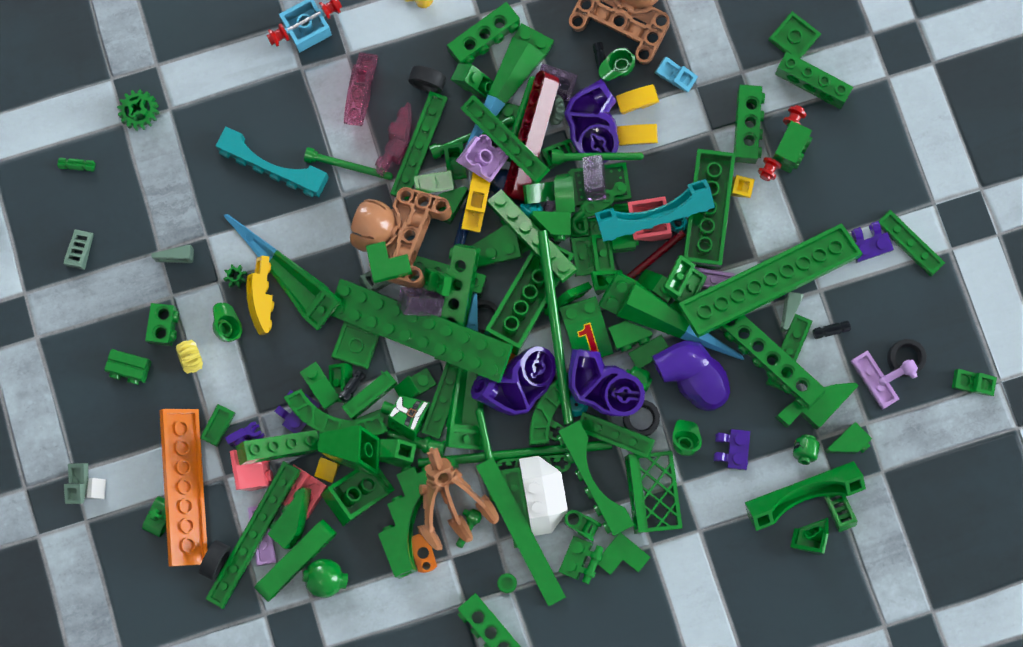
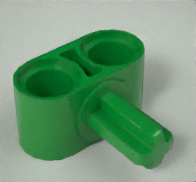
[142,496,166,537]

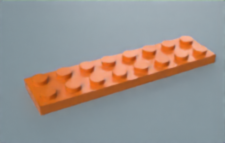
[160,409,208,567]

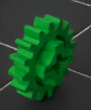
[117,89,159,131]

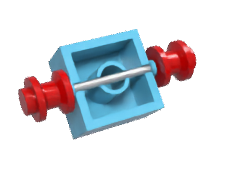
[266,0,342,53]

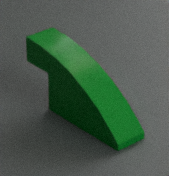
[775,383,859,430]

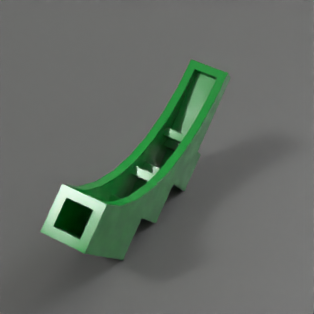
[378,457,460,579]

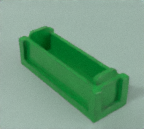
[341,370,398,420]

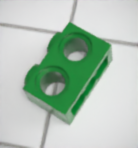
[145,303,180,346]

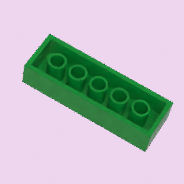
[683,149,736,269]
[484,242,574,356]

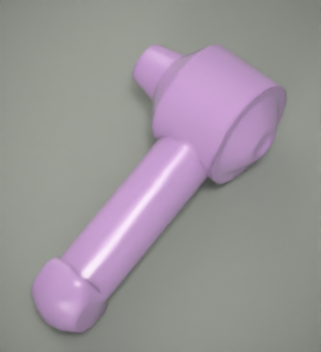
[878,360,918,386]

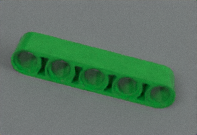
[254,519,337,602]

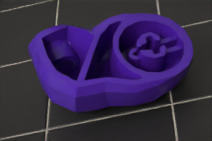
[564,79,619,164]
[651,340,730,411]
[471,346,556,416]
[568,349,645,416]

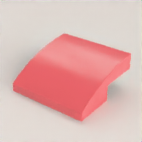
[283,464,328,520]

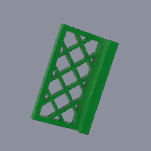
[624,451,682,534]

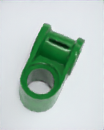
[563,510,602,542]

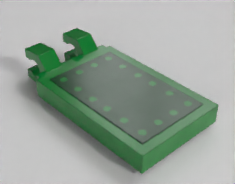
[556,162,631,207]

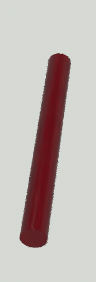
[626,230,686,279]

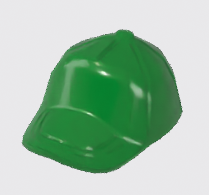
[598,48,635,81]
[212,302,243,342]
[672,420,702,456]

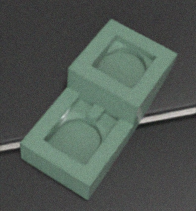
[64,463,89,504]

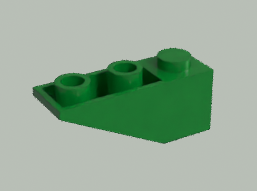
[267,487,311,549]

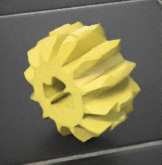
[176,340,203,374]

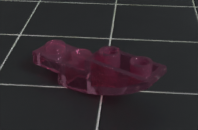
[344,52,378,126]
[375,102,412,177]

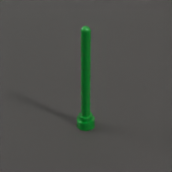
[506,76,535,162]
[429,116,515,160]
[304,147,393,180]
[552,149,644,165]
[475,408,493,501]

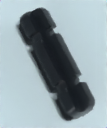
[593,42,606,78]
[813,321,851,339]
[338,370,366,403]

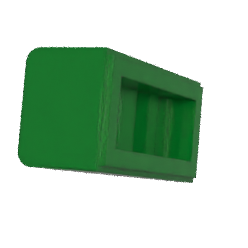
[541,138,578,169]
[824,495,858,532]

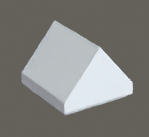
[85,478,106,499]

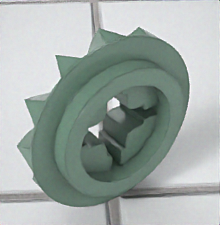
[549,95,565,125]

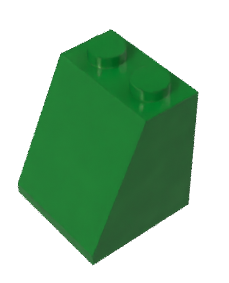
[317,425,380,476]

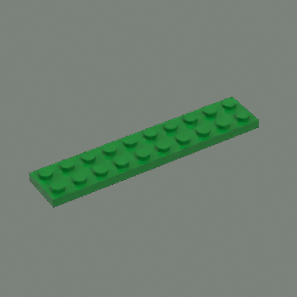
[678,223,863,338]
[331,278,514,383]

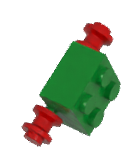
[758,105,812,181]

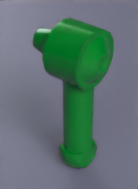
[456,508,482,548]

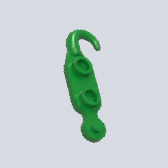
[571,182,627,235]

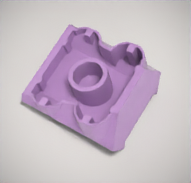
[456,135,509,182]

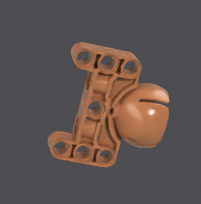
[569,0,670,65]
[350,187,452,290]

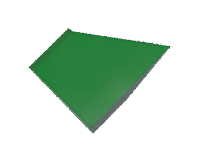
[790,517,829,555]

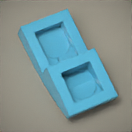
[654,57,698,92]

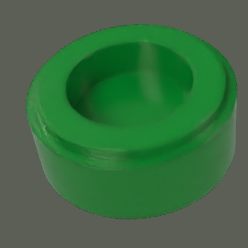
[497,573,517,593]

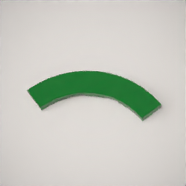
[529,373,571,445]
[284,389,388,436]

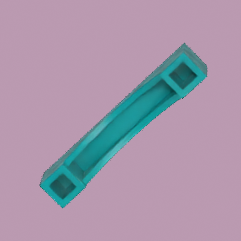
[216,126,329,197]
[595,179,715,242]

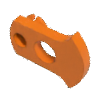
[412,534,437,573]

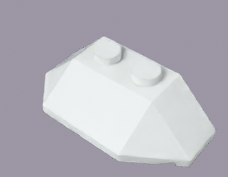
[519,456,568,536]

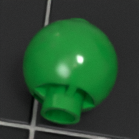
[302,558,348,598]

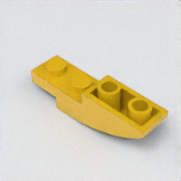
[461,172,490,233]
[246,255,274,335]

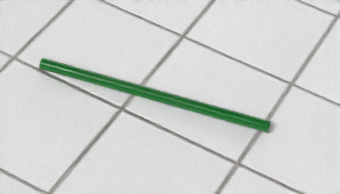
[537,230,573,424]
[418,440,612,468]

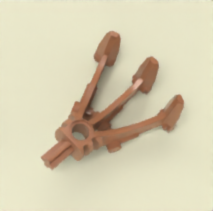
[417,448,499,550]

